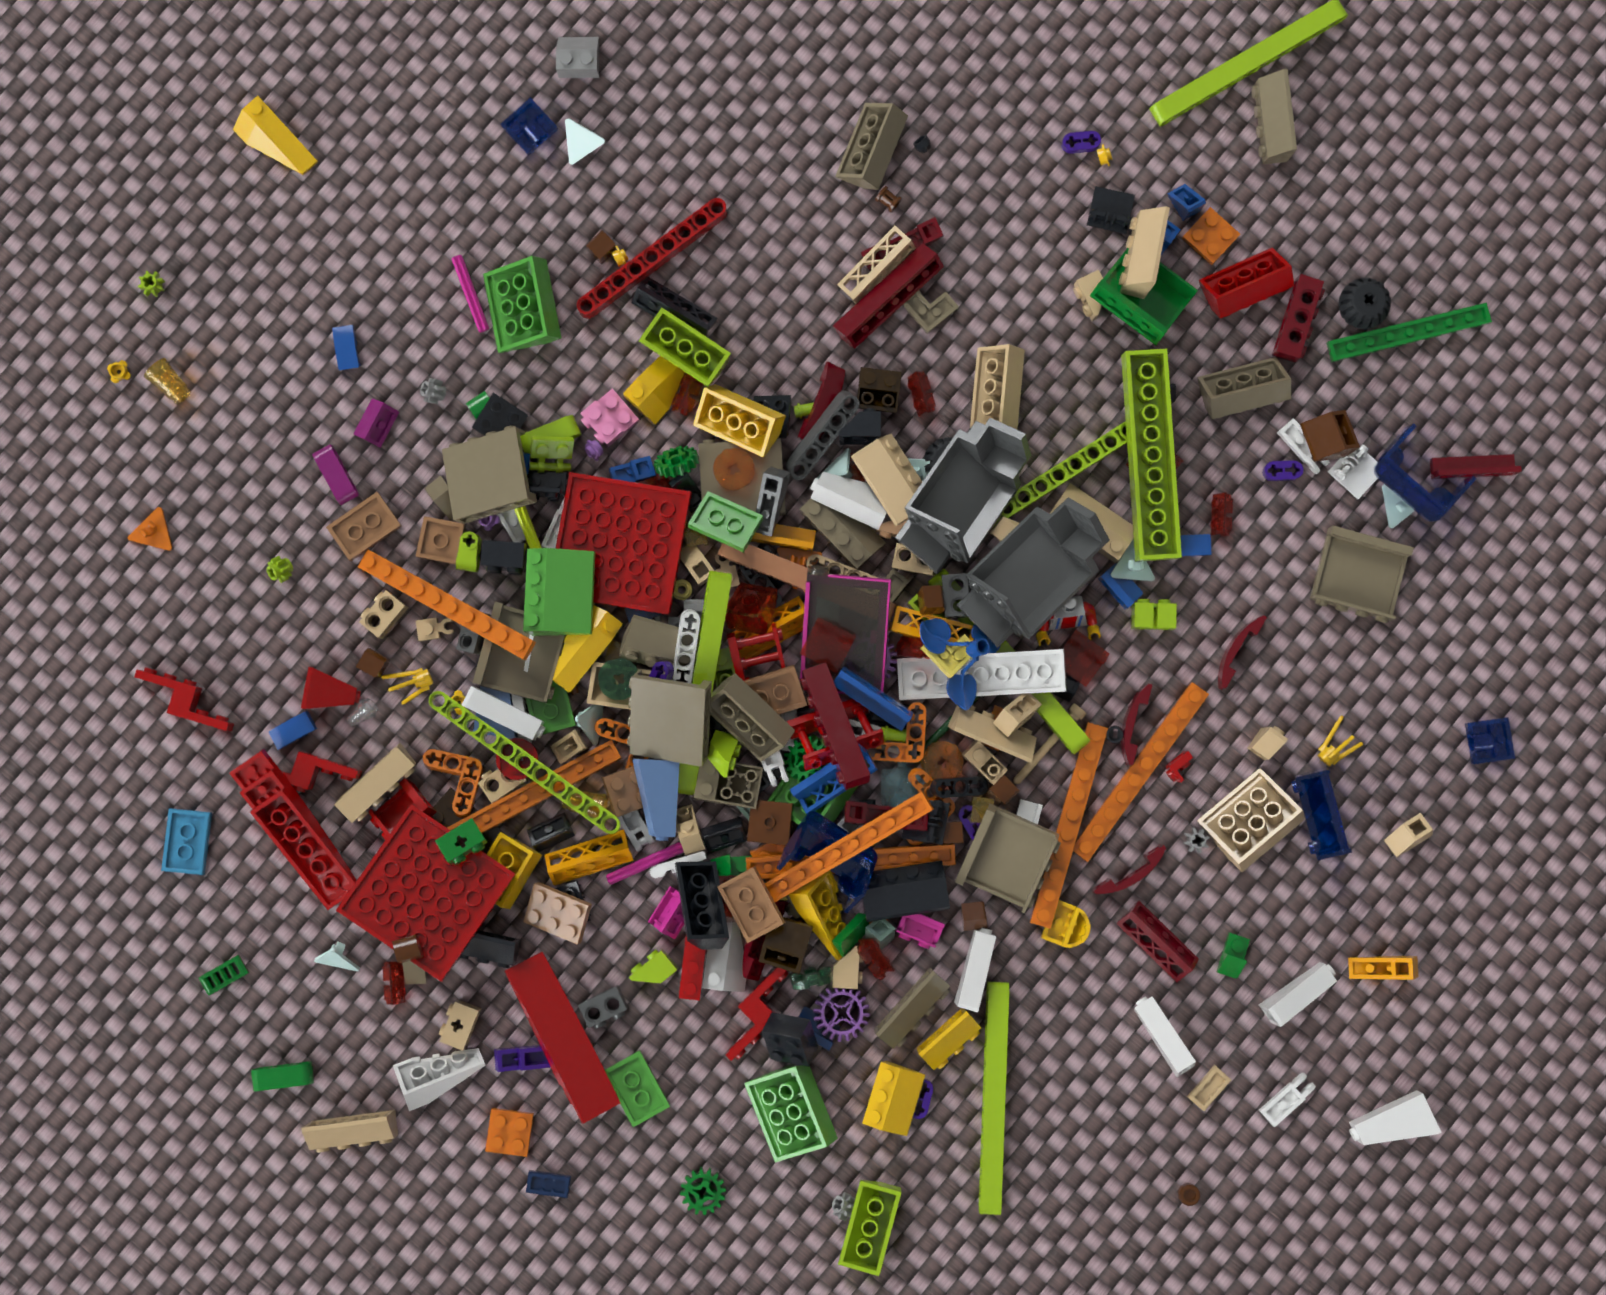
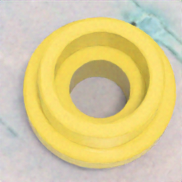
[673,579,692,600]

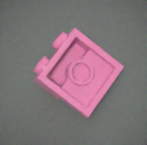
[580,388,640,447]

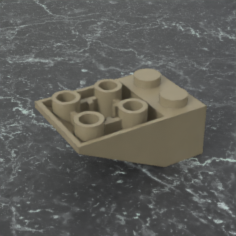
[694,759,763,809]

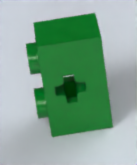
[435,818,487,865]

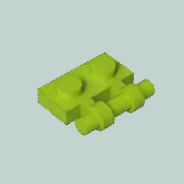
[529,436,574,473]

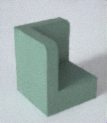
[865,919,895,952]

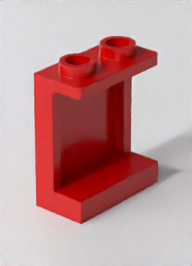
[368,778,436,840]

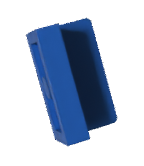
[1098,563,1143,610]

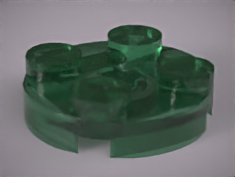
[598,658,638,700]
[790,966,833,990]

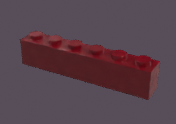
[833,243,944,349]
[800,663,870,790]

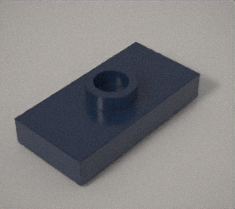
[526,1170,571,1198]

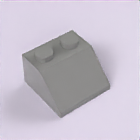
[556,37,599,78]

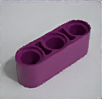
[312,444,359,505]

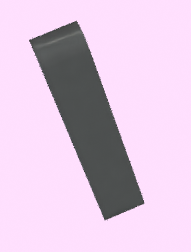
[785,391,859,480]

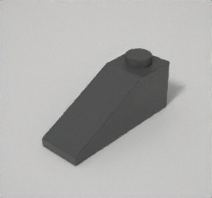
[756,467,790,537]

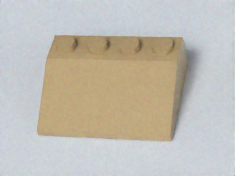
[1197,768,1305,872]

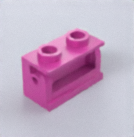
[648,886,684,939]
[896,914,945,949]

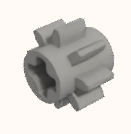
[420,378,446,404]
[1183,828,1210,853]
[832,1192,855,1221]

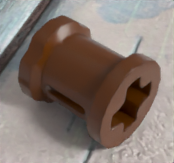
[875,186,902,213]

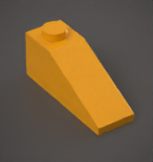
[1348,956,1419,980]

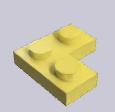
[920,634,971,678]

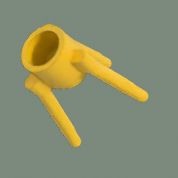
[381,668,433,705]
[1317,715,1363,767]

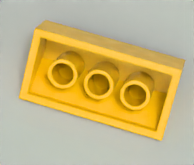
[693,384,786,457]

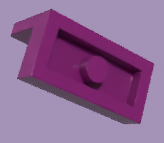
[353,399,399,448]

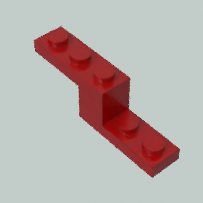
[134,667,234,731]
[282,751,362,792]
[679,937,707,1001]
[725,967,789,1061]

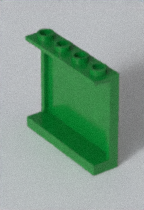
[1090,248,1198,345]

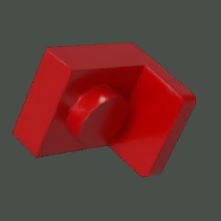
[1165,751,1194,783]

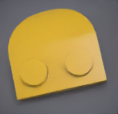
[1040,900,1091,948]

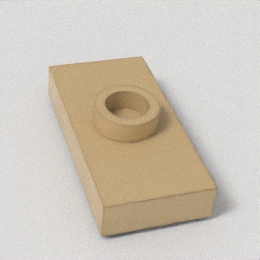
[1187,1065,1231,1111]

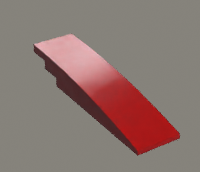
[229,748,357,910]
[505,952,621,1124]

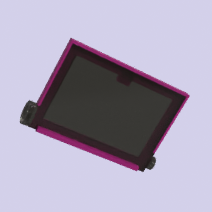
[800,565,891,695]

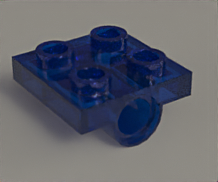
[500,97,558,156]
[1465,717,1515,764]

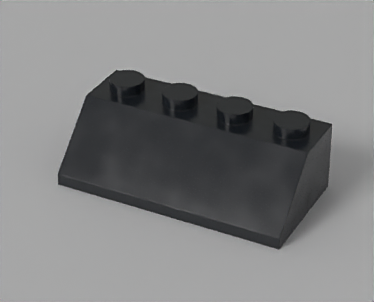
[859,860,950,922]
[675,861,729,950]
[459,930,521,968]

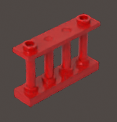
[726,623,785,681]
[787,698,884,771]

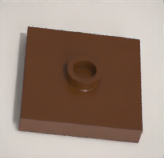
[747,800,794,846]

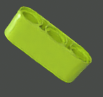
[520,415,581,454]

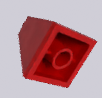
[301,667,361,709]

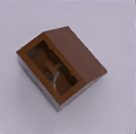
[1300,410,1360,462]

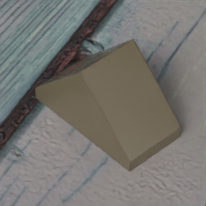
[424,476,453,521]

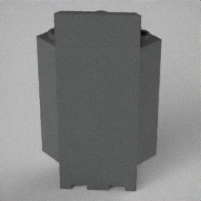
[895,418,1031,575]
[957,497,1110,648]

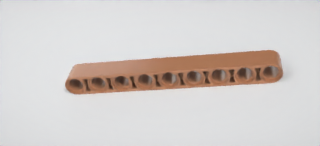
[717,543,897,624]

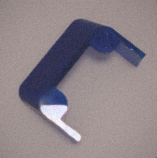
[1374,423,1477,522]
[1291,767,1352,860]
[777,811,878,913]

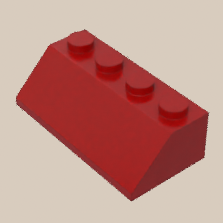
[1199,248,1295,319]

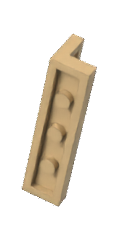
[837,225,916,304]

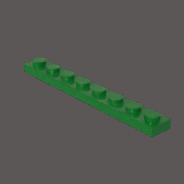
[1326,302,1492,363]

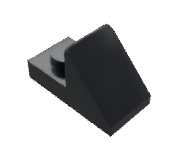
[669,472,702,513]

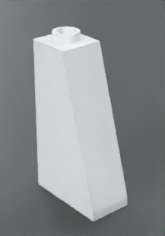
[810,472,887,530]
[462,686,545,740]
[954,928,996,1012]
[1259,962,1337,1027]
[1134,996,1196,1077]
[1349,1090,1442,1145]

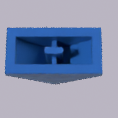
[1167,184,1206,221]

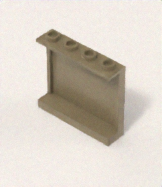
[442,426,537,524]
[698,439,786,516]
[1310,525,1414,623]
[472,602,566,703]
[627,669,712,767]
[955,803,1061,913]

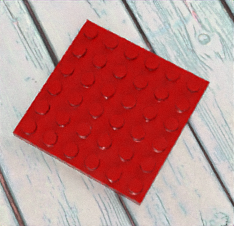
[555,472,692,615]
[336,804,516,982]

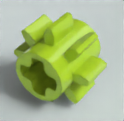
[138,271,166,297]
[266,556,293,583]

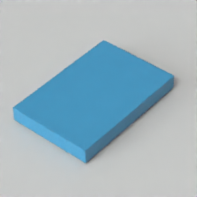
[161,808,212,875]

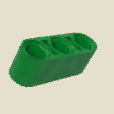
[251,1061,314,1091]

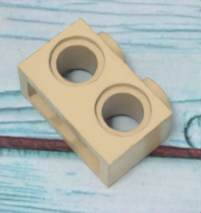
[892,543,935,577]
[359,590,409,639]
[993,693,1042,737]
[478,769,529,803]

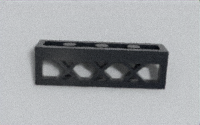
[632,277,718,336]

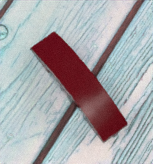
[861,217,944,271]
[797,362,845,440]
[1218,615,1267,690]
[1121,683,1153,766]
[844,801,928,831]
[1091,844,1166,894]
[743,900,788,981]

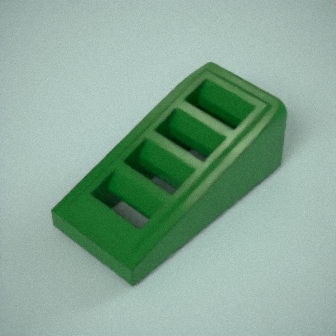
[199,955,249,996]

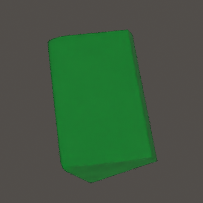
[832,913,870,957]

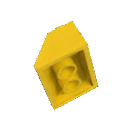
[487,832,542,909]
[916,1008,981,1070]
[862,1061,926,1136]

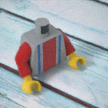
[1036,596,1101,646]

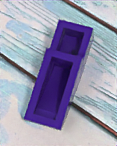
[494,1045,550,1072]

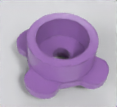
[585,440,604,461]
[479,515,500,531]

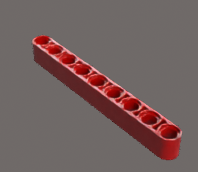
[577,198,727,319]

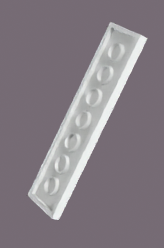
[897,649,1067,700]

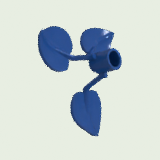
[920,618,1001,710]

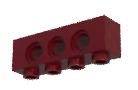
[1272,274,1325,363]

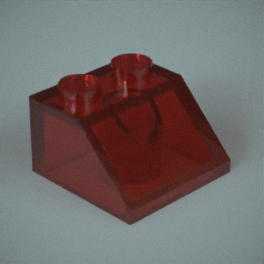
[725,582,778,635]

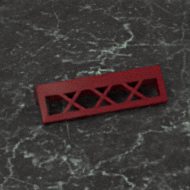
[1430,454,1522,479]
[1116,900,1199,982]

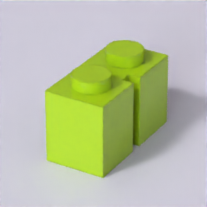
[1131,599,1177,630]

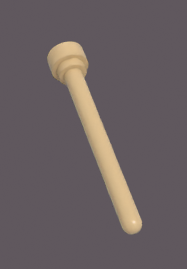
[1013,703,1086,784]

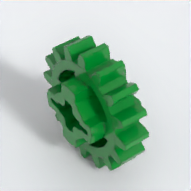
[654,446,699,478]
[784,736,829,782]
[680,1167,726,1215]

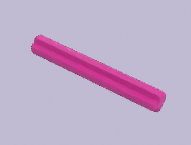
[452,255,489,333]
[606,842,684,885]

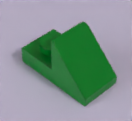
[710,854,752,880]
[1216,932,1250,979]

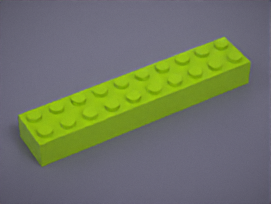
[1121,349,1182,562]

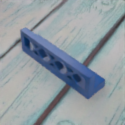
[834,666,913,731]
[790,744,878,815]

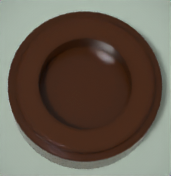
[1178,1183,1200,1206]

